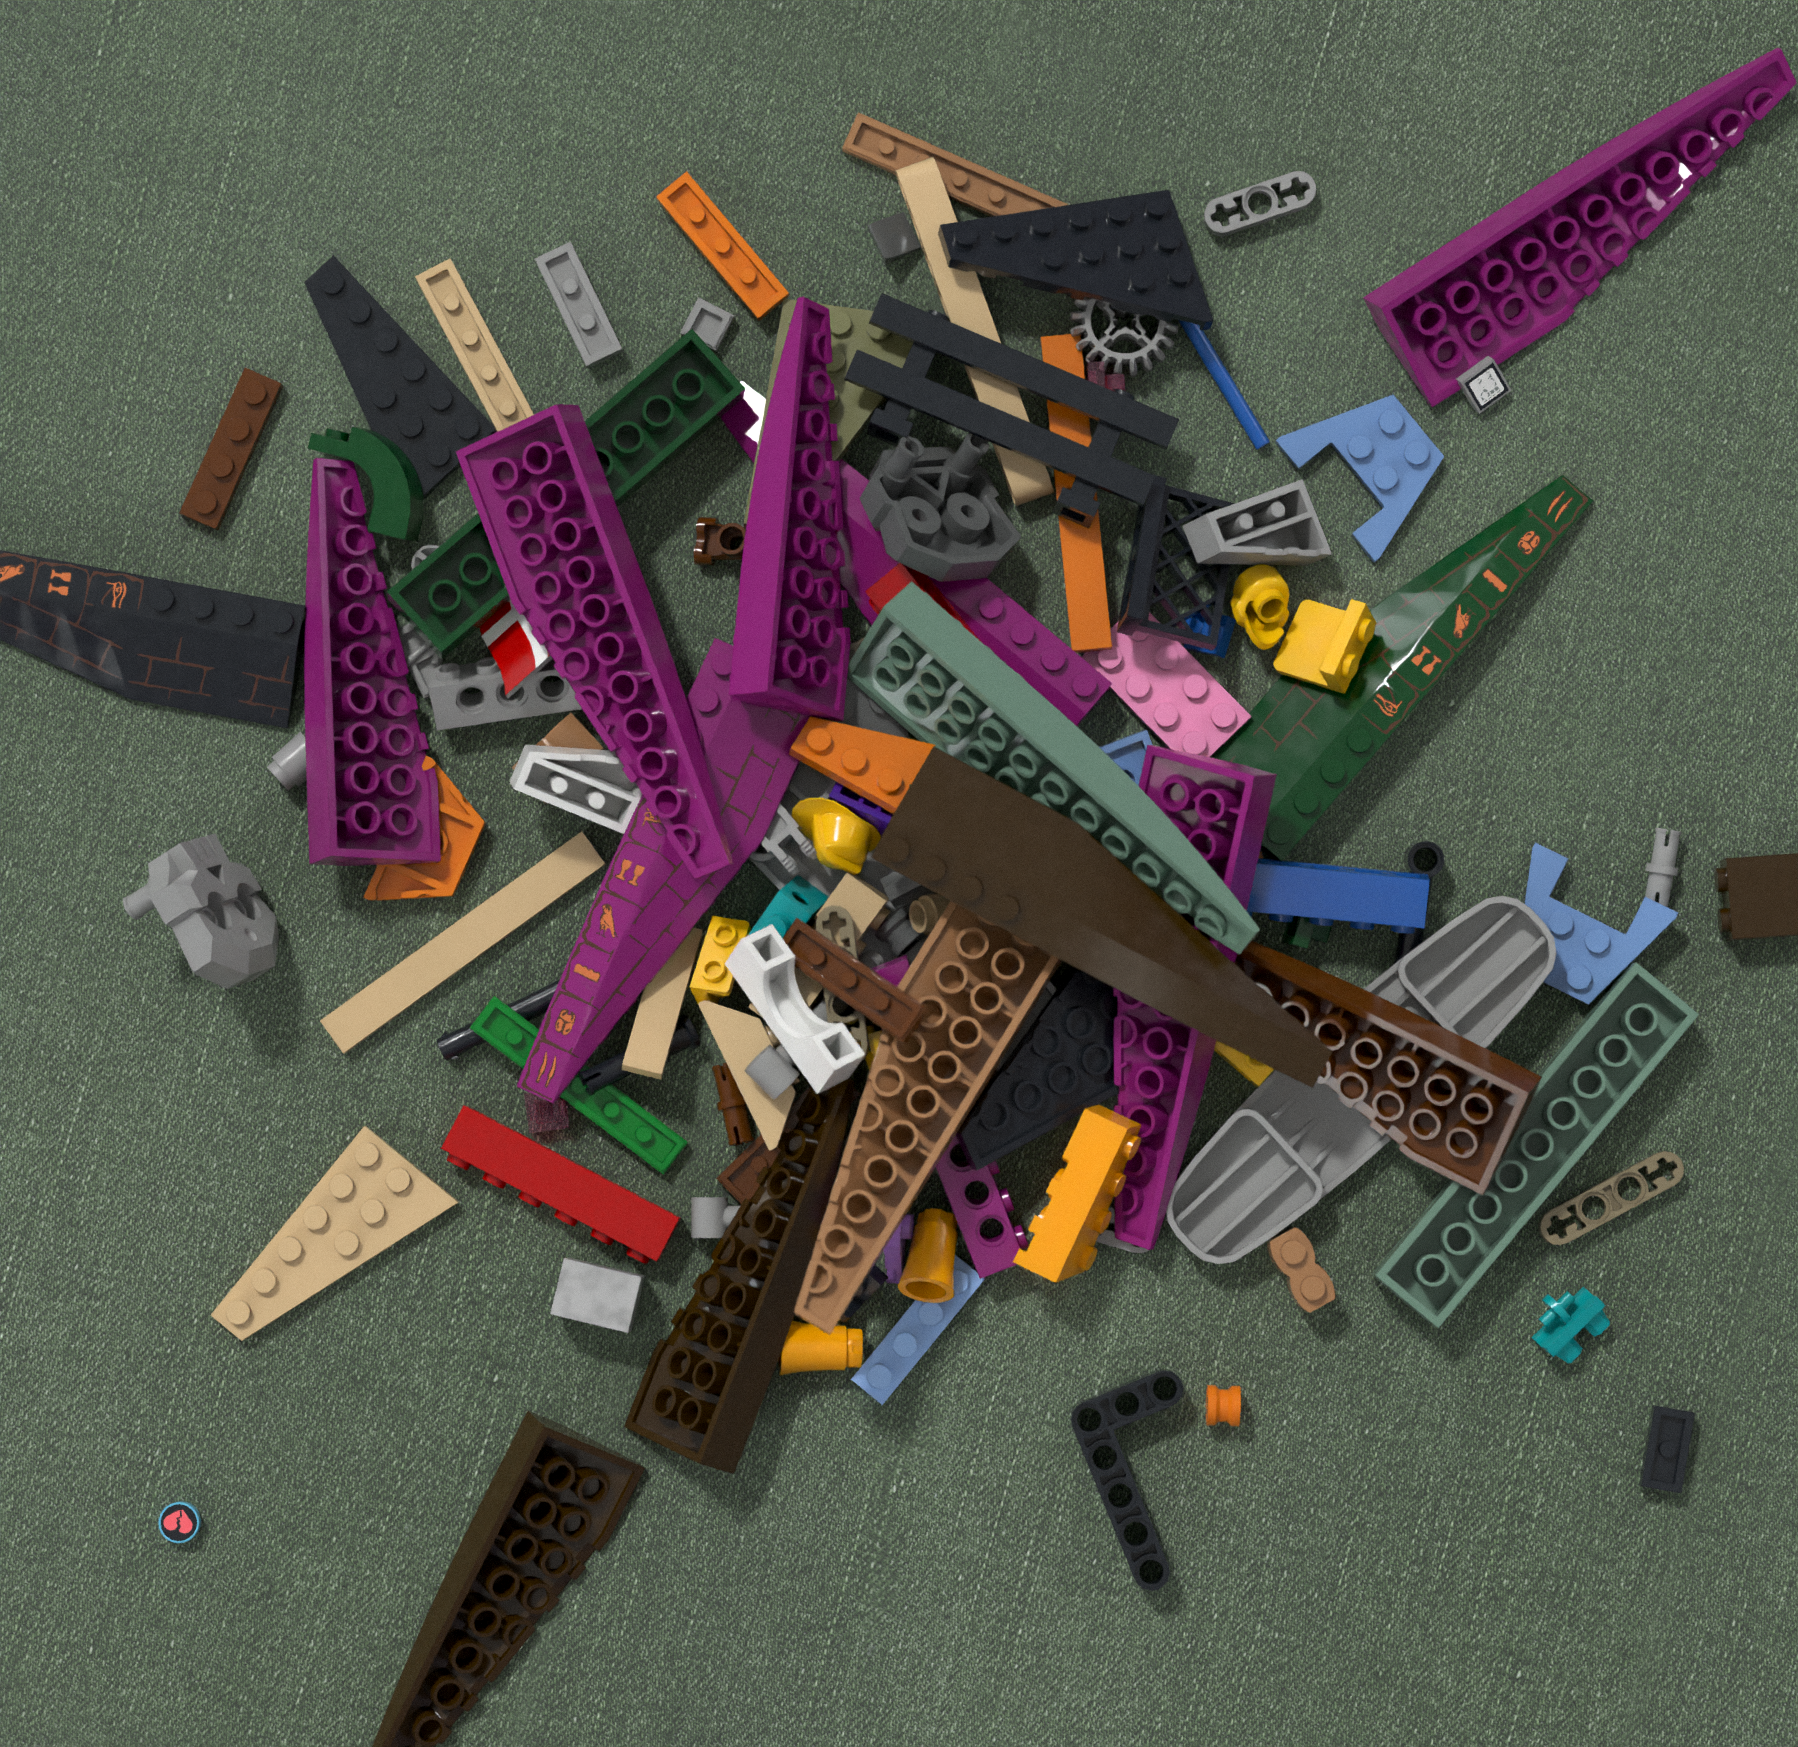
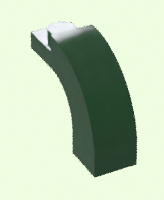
[308,426,424,541]

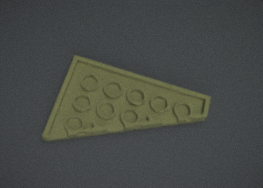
[744,299,913,529]

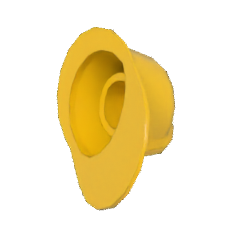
[791,798,881,875]

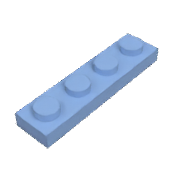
[851,1254,985,1405]

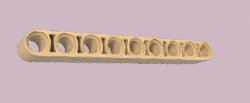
[895,157,1054,506]

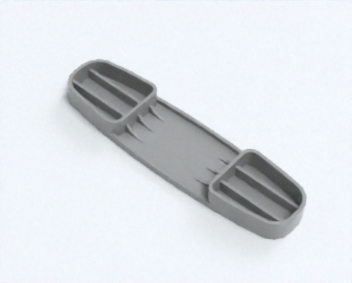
[1166,896,1557,1264]

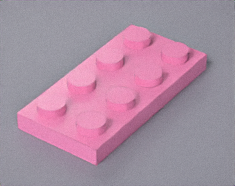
[1082,612,1252,757]

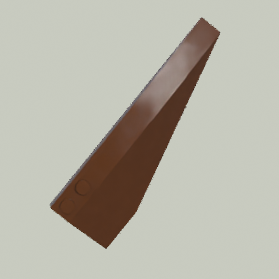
[1235,941,1542,1195]

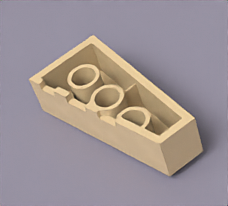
[748,872,891,1018]

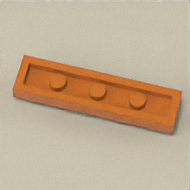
[656,171,789,321]

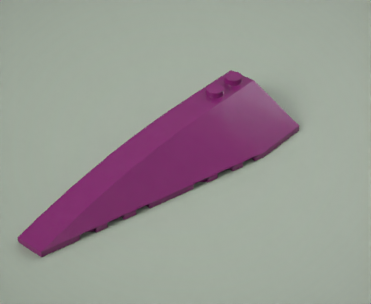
[729,297,851,721]
[304,458,441,866]

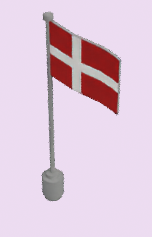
[267,600,553,791]

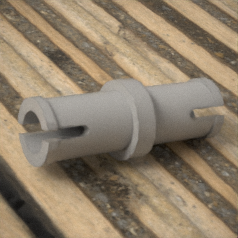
[1645,828,1682,908]

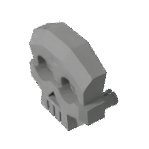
[123,834,279,989]

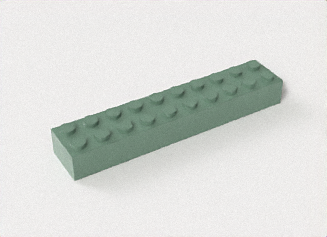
[1371,962,1699,1328]

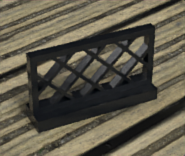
[1117,474,1235,650]

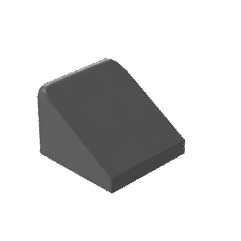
[867,212,921,266]

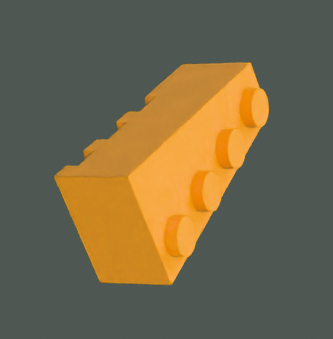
[1013,1105,1141,1283]

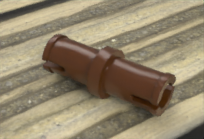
[711,1063,754,1146]

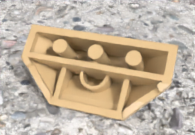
[698,1000,800,1151]

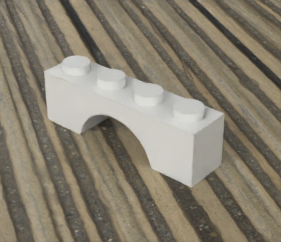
[725,925,865,1094]

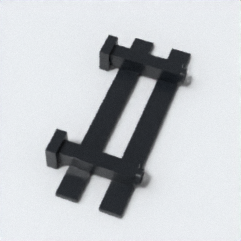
[844,293,1179,528]

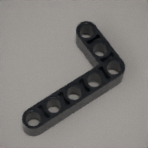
[1070,1369,1183,1591]

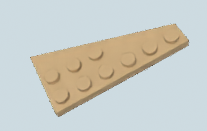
[211,1126,460,1341]

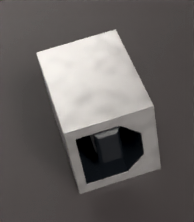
[550,1257,645,1333]

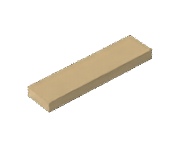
[622,927,703,1080]

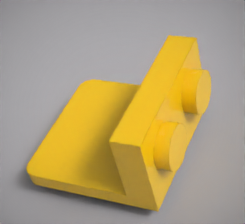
[1273,599,1377,694]

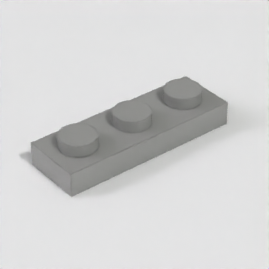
[535,241,623,369]

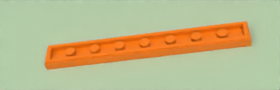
[1041,334,1112,653]

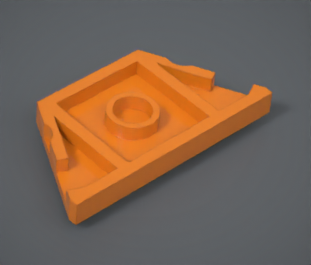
[363,756,486,901]

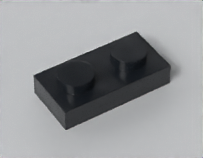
[1639,1405,1695,1493]

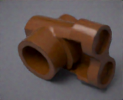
[694,517,746,566]

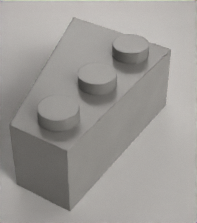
[1183,479,1332,566]

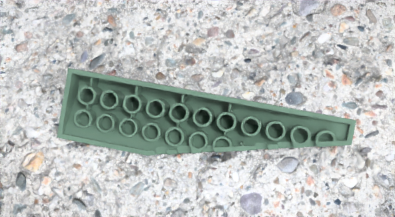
[847,581,1260,955]

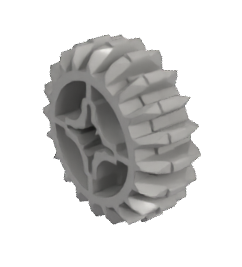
[1070,298,1178,377]

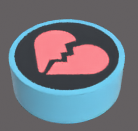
[159,1501,201,1543]

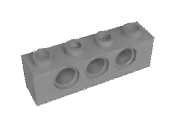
[428,657,582,730]

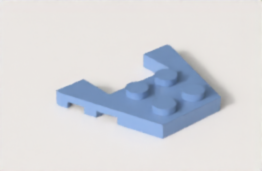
[1275,395,1444,563]
[1525,843,1679,1005]

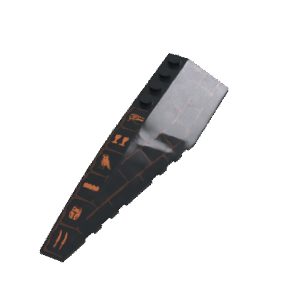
[0,550,306,729]

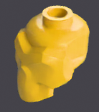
[1230,564,1290,650]

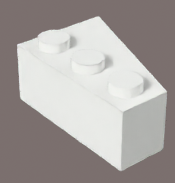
[509,745,642,834]

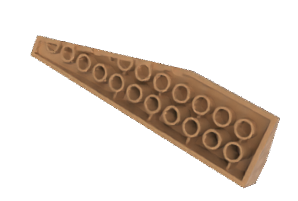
[794,901,1062,1335]

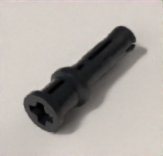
[579,1014,700,1096]

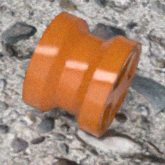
[1206,1385,1241,1426]

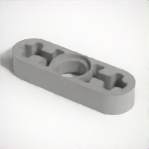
[1203,171,1316,237]

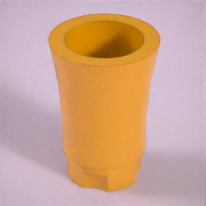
[898,1208,958,1303]
[778,1321,863,1375]

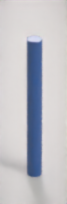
[1178,320,1270,450]

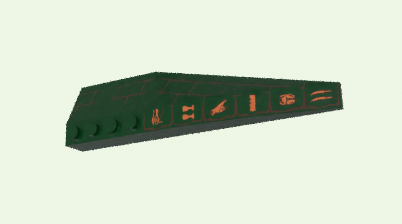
[1211,475,1593,861]

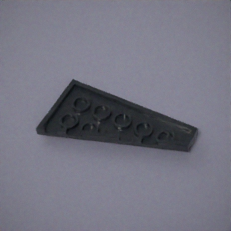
[304,255,497,500]

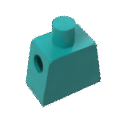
[748,875,829,939]

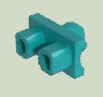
[1531,1287,1610,1364]

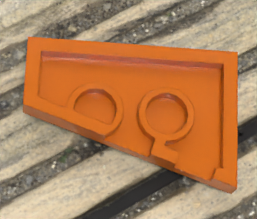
[789,716,936,814]

